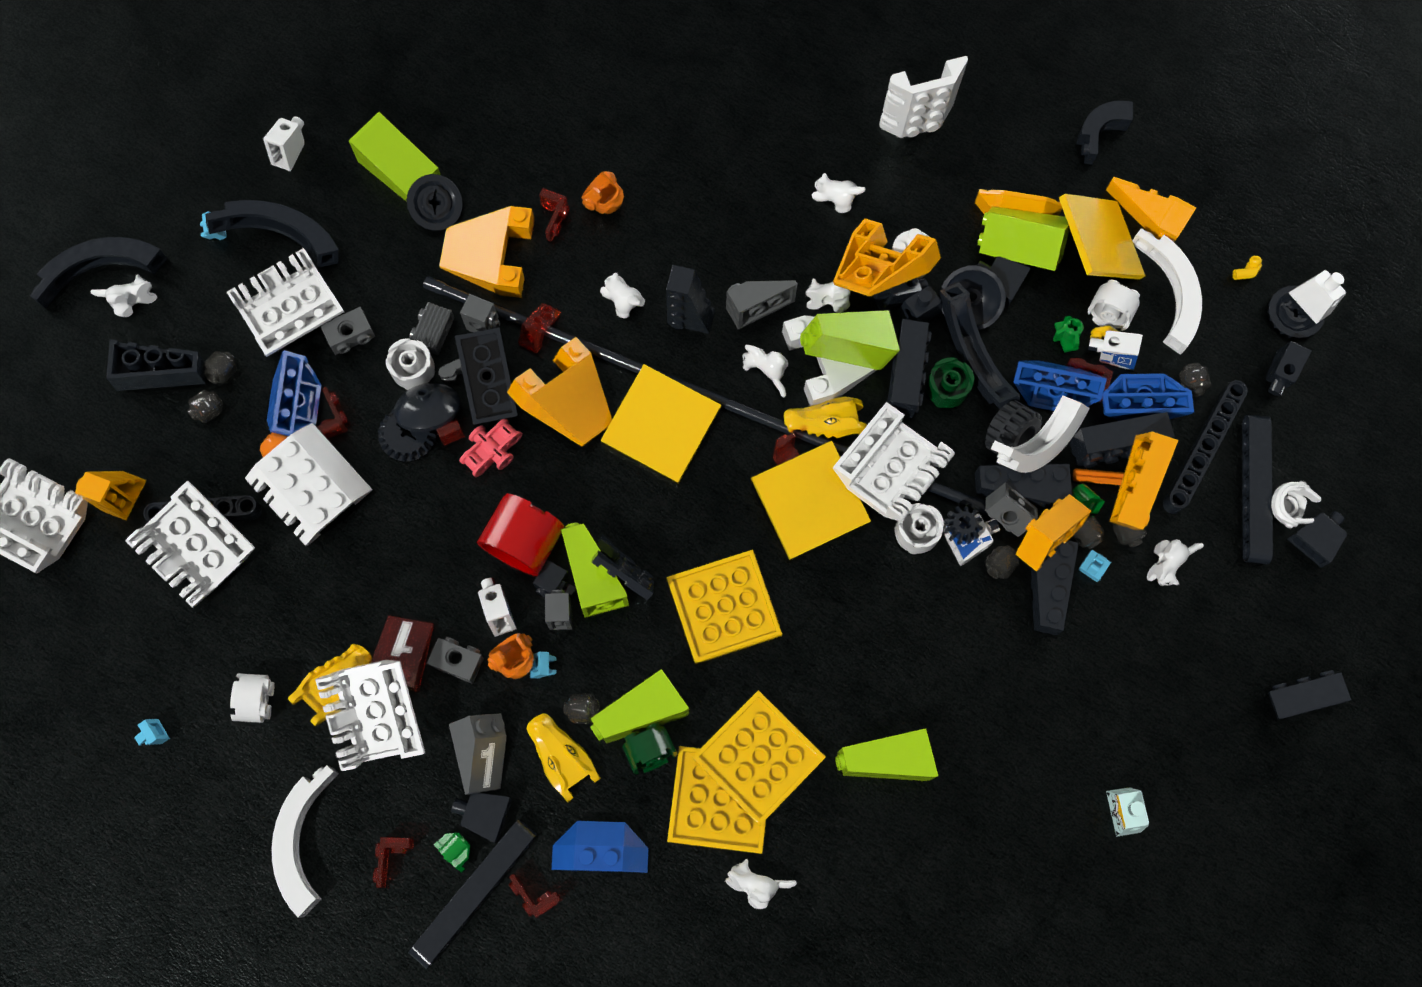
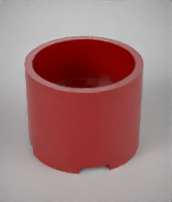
[477,493,565,576]

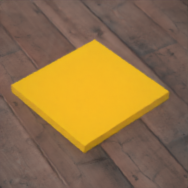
[1059,194,1145,280]
[601,364,721,483]
[751,441,871,560]
[667,550,782,664]
[692,690,826,826]
[667,746,766,854]

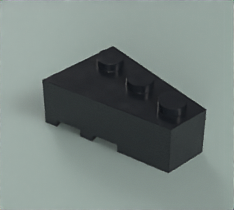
[1268,670,1351,720]

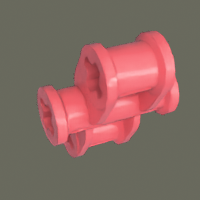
[460,418,522,477]

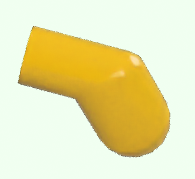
[1233,256,1262,280]
[1090,325,1120,339]

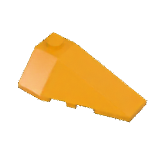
[1106,177,1196,242]

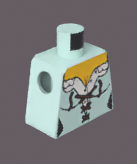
[1106,788,1149,837]

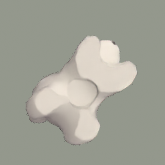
[812,173,866,213]
[600,273,645,318]
[91,274,157,317]
[806,278,851,313]
[742,345,788,398]
[1147,539,1204,586]
[726,859,797,909]

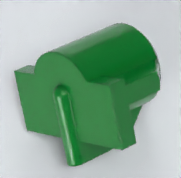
[1053,316,1084,353]
[1072,484,1105,514]
[434,833,470,872]

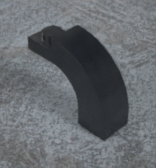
[1077,101,1133,164]

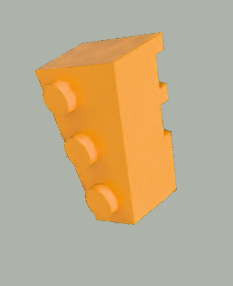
[75,471,147,520]
[1015,494,1091,571]

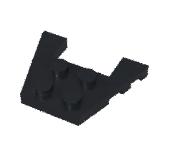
[592,534,654,600]

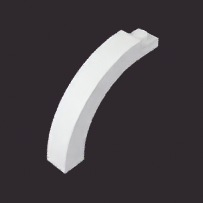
[1133,228,1202,355]
[991,395,1090,473]
[272,765,339,918]

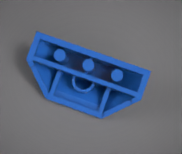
[267,350,321,436]
[1013,360,1107,411]
[1102,374,1194,421]
[551,821,649,873]

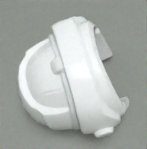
[1271,481,1321,528]

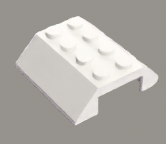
[879,56,968,138]
[227,248,344,357]
[833,402,955,521]
[245,423,372,546]
[0,458,88,573]
[126,481,255,608]
[315,660,425,771]

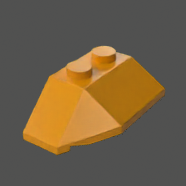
[975,189,1062,216]

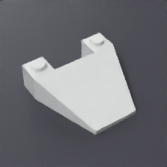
[782,315,876,406]

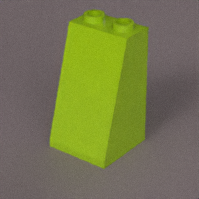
[349,112,441,202]
[978,207,1070,271]
[800,310,900,370]
[561,523,629,617]
[590,669,689,743]
[835,729,938,781]

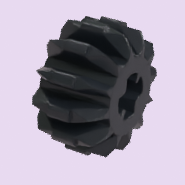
[943,506,983,545]

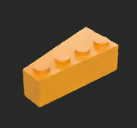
[1110,432,1178,530]

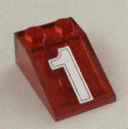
[372,616,434,692]

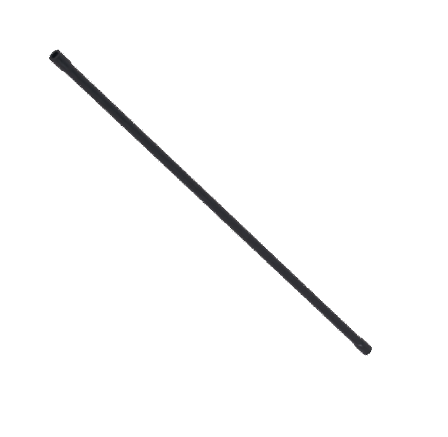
[423,276,988,516]

